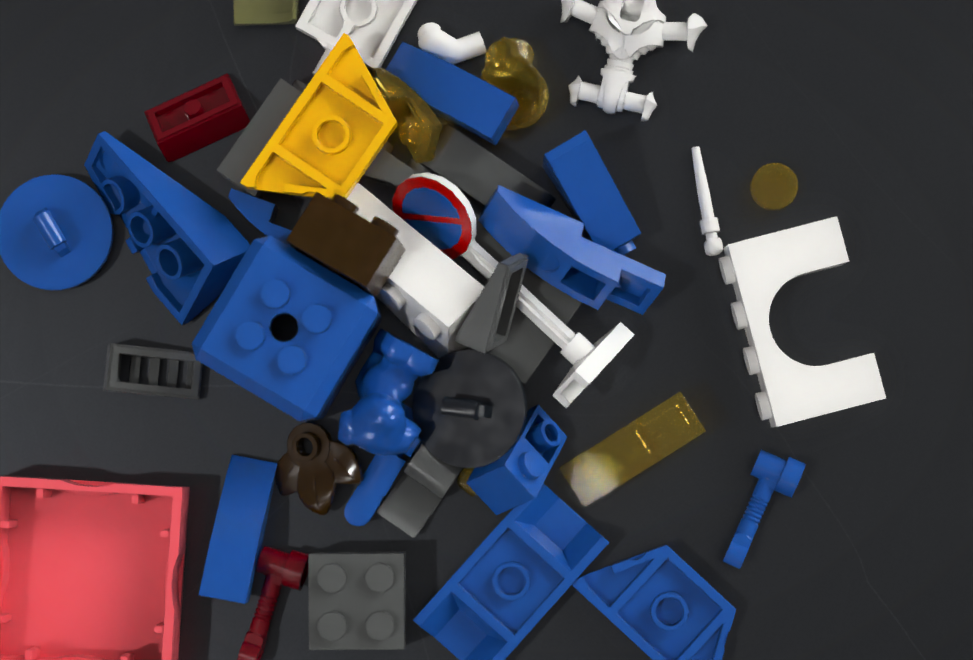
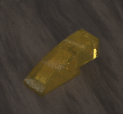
[559,391,706,507]

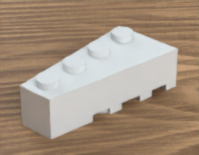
[347,183,484,358]

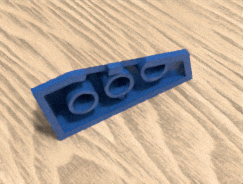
[84,131,250,325]

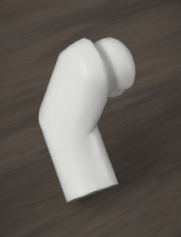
[417,22,487,65]

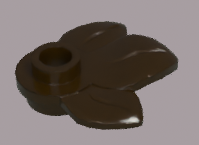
[275,422,363,515]

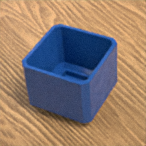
[192,235,383,422]

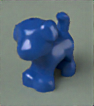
[338,328,439,456]

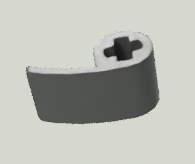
[377,444,463,538]

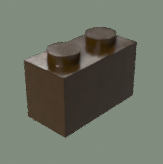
[286,192,406,298]

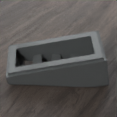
[455,252,528,354]
[103,343,203,400]

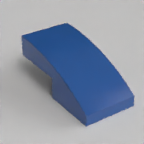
[228,188,292,248]

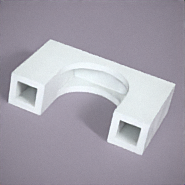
[719,216,886,427]

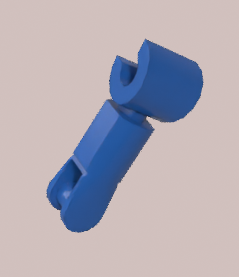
[344,403,423,526]

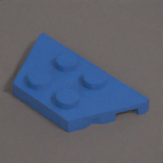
[572,544,736,660]

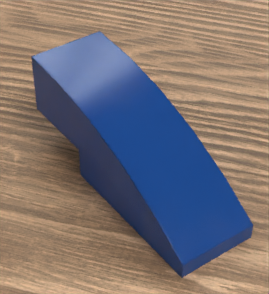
[379,42,520,146]
[199,454,278,604]

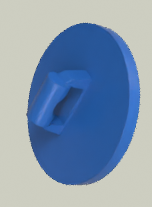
[0,174,114,291]

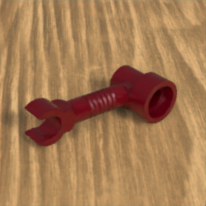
[237,546,308,660]

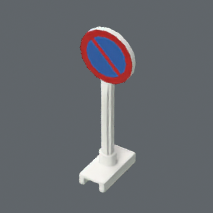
[392,172,634,408]

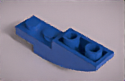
[478,185,666,315]

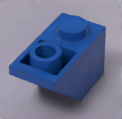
[466,404,568,515]

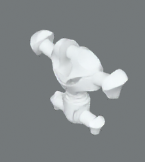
[560,0,708,121]

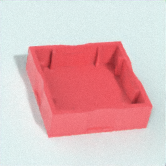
[0,476,190,660]

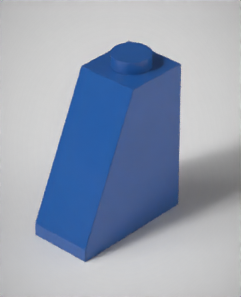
[542,130,641,256]

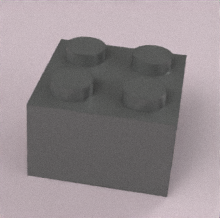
[308,551,406,650]

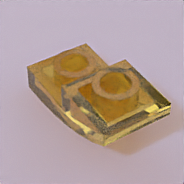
[372,68,442,163]

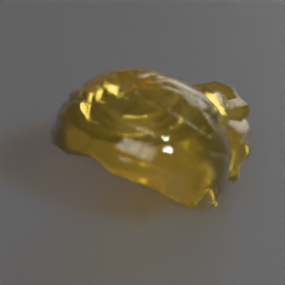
[481,37,549,130]

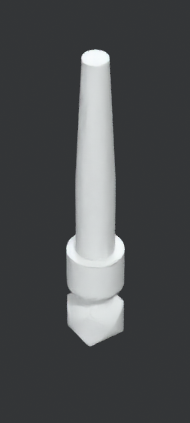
[691,146,723,256]

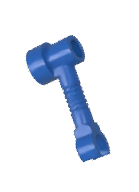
[723,449,806,569]

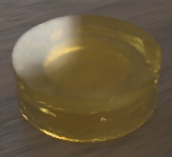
[750,163,798,211]

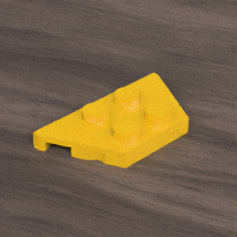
[240,33,398,199]

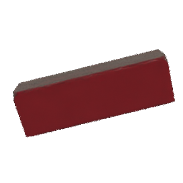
[144,73,250,162]

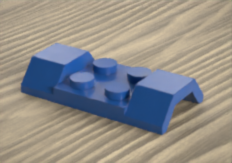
[413,483,609,660]

